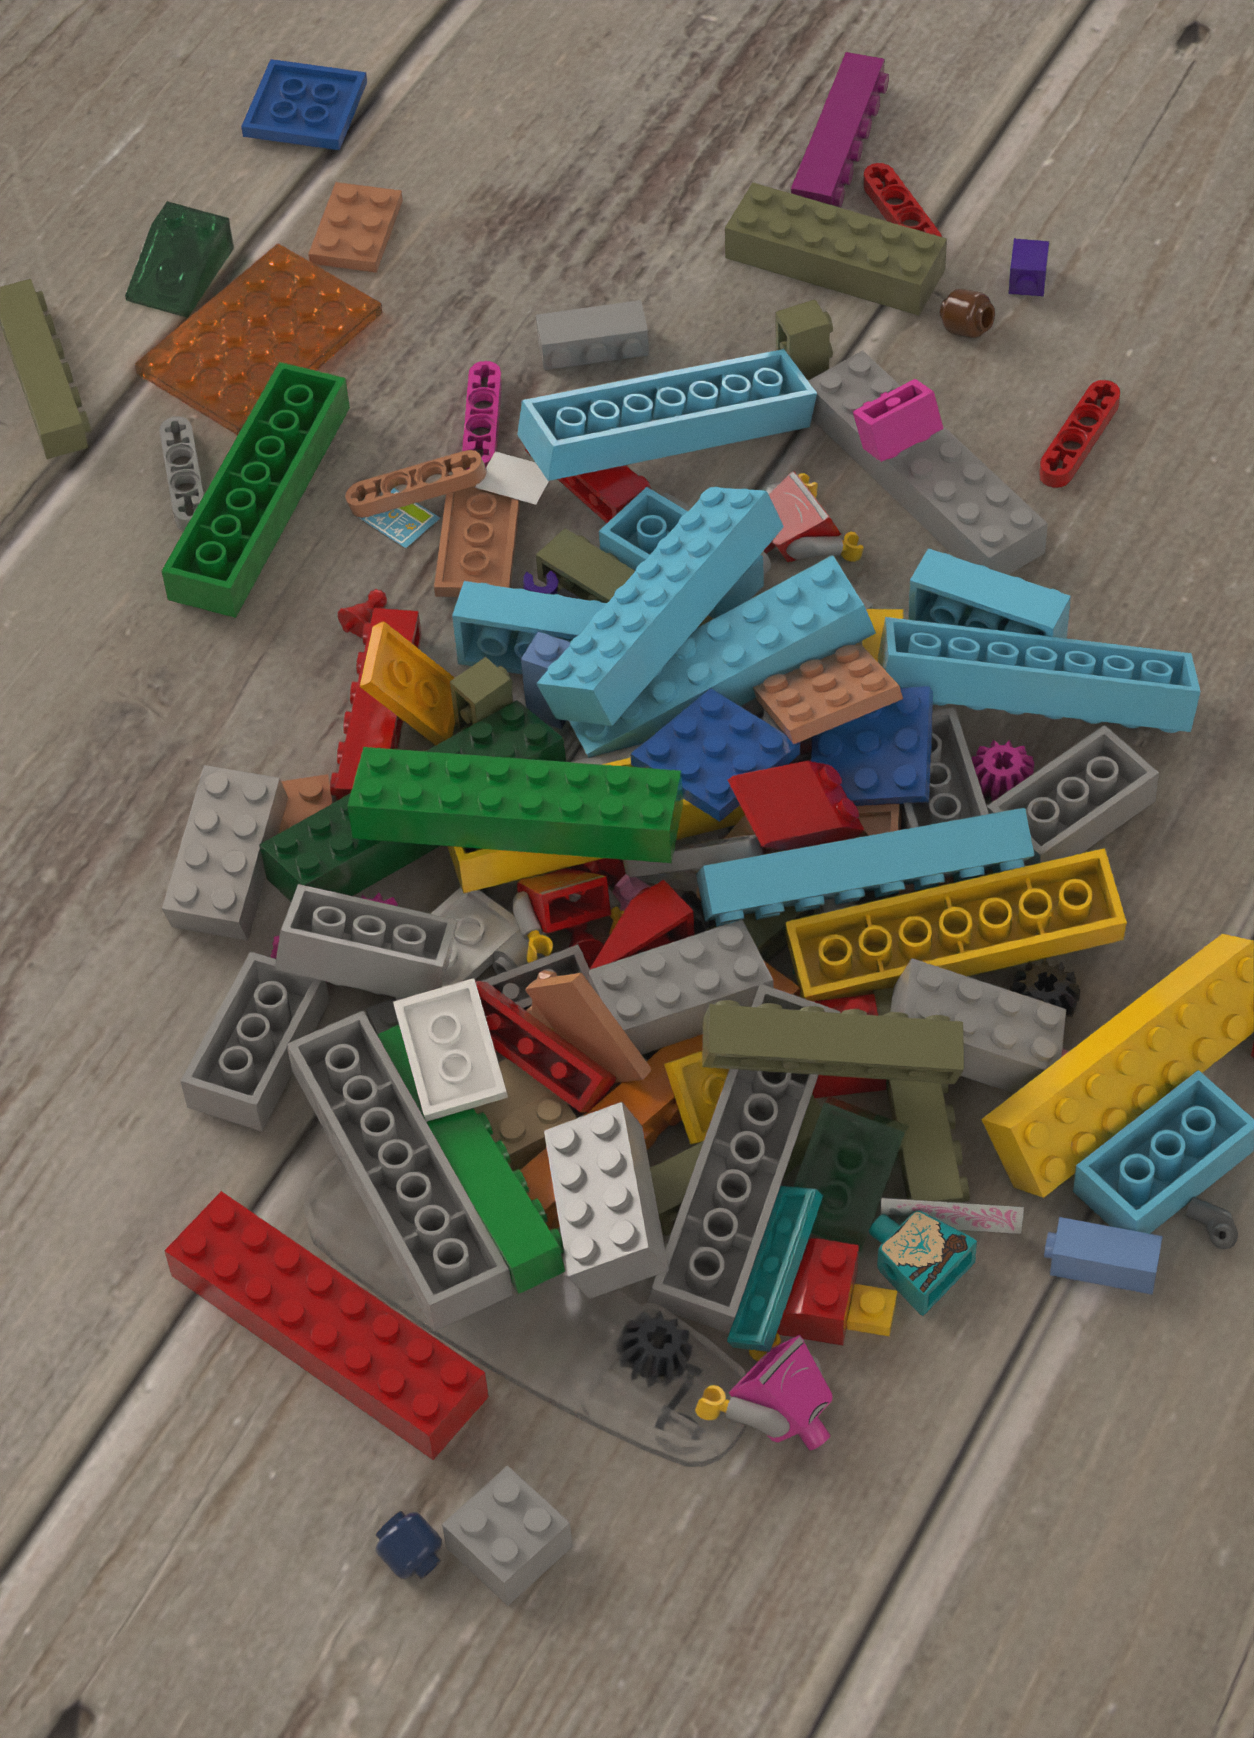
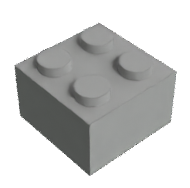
[442,1465,573,1606]

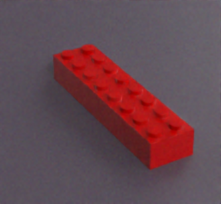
[164,1191,489,1460]

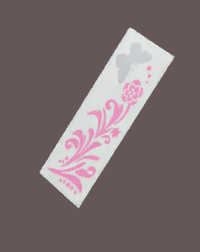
[881,1198,1024,1234]

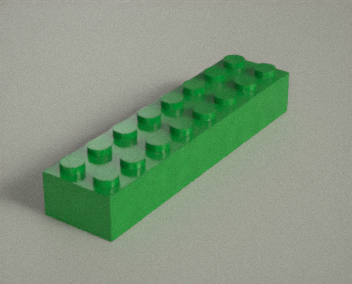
[161,362,350,618]
[347,747,683,863]

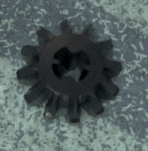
[1010,957,1080,1017]
[616,1310,693,1388]

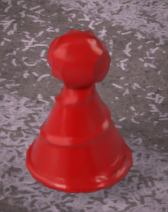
[337,589,387,638]
[566,922,604,968]

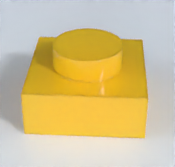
[847,1284,897,1337]

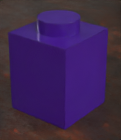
[1009,238,1049,297]

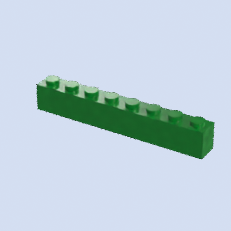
[377,1025,565,1294]

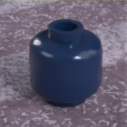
[376,1511,442,1579]

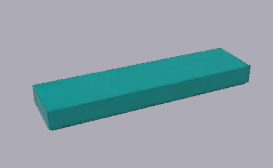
[727,1186,823,1352]

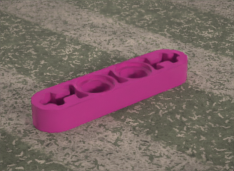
[462,361,502,470]

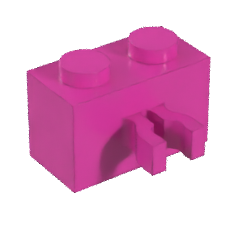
[853,379,944,462]

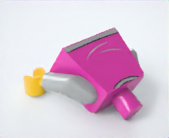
[695,1333,832,1451]

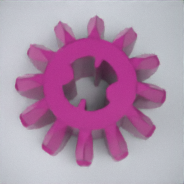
[972,739,1035,802]

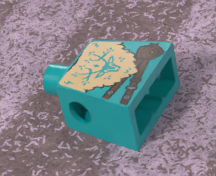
[869,1211,977,1316]

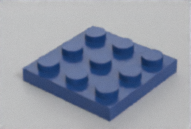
[241,59,367,150]
[811,686,933,806]
[630,688,800,822]

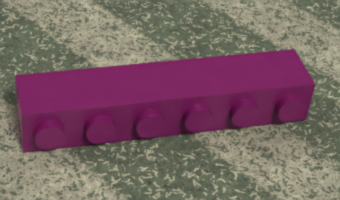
[791,52,889,208]

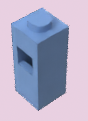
[521,632,571,729]
[1044,1217,1163,1295]

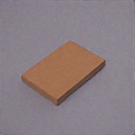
[525,973,652,1083]

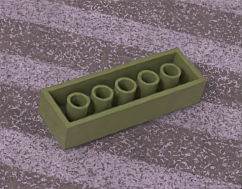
[725,182,947,316]

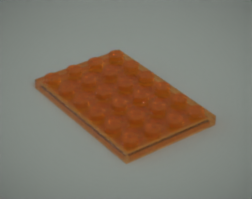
[135,243,383,435]

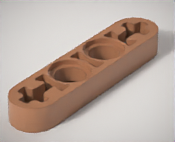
[345,450,487,518]

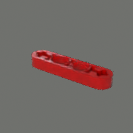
[863,163,942,237]
[1039,380,1121,488]

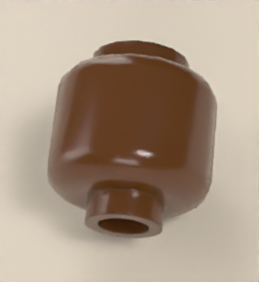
[940,289,995,338]

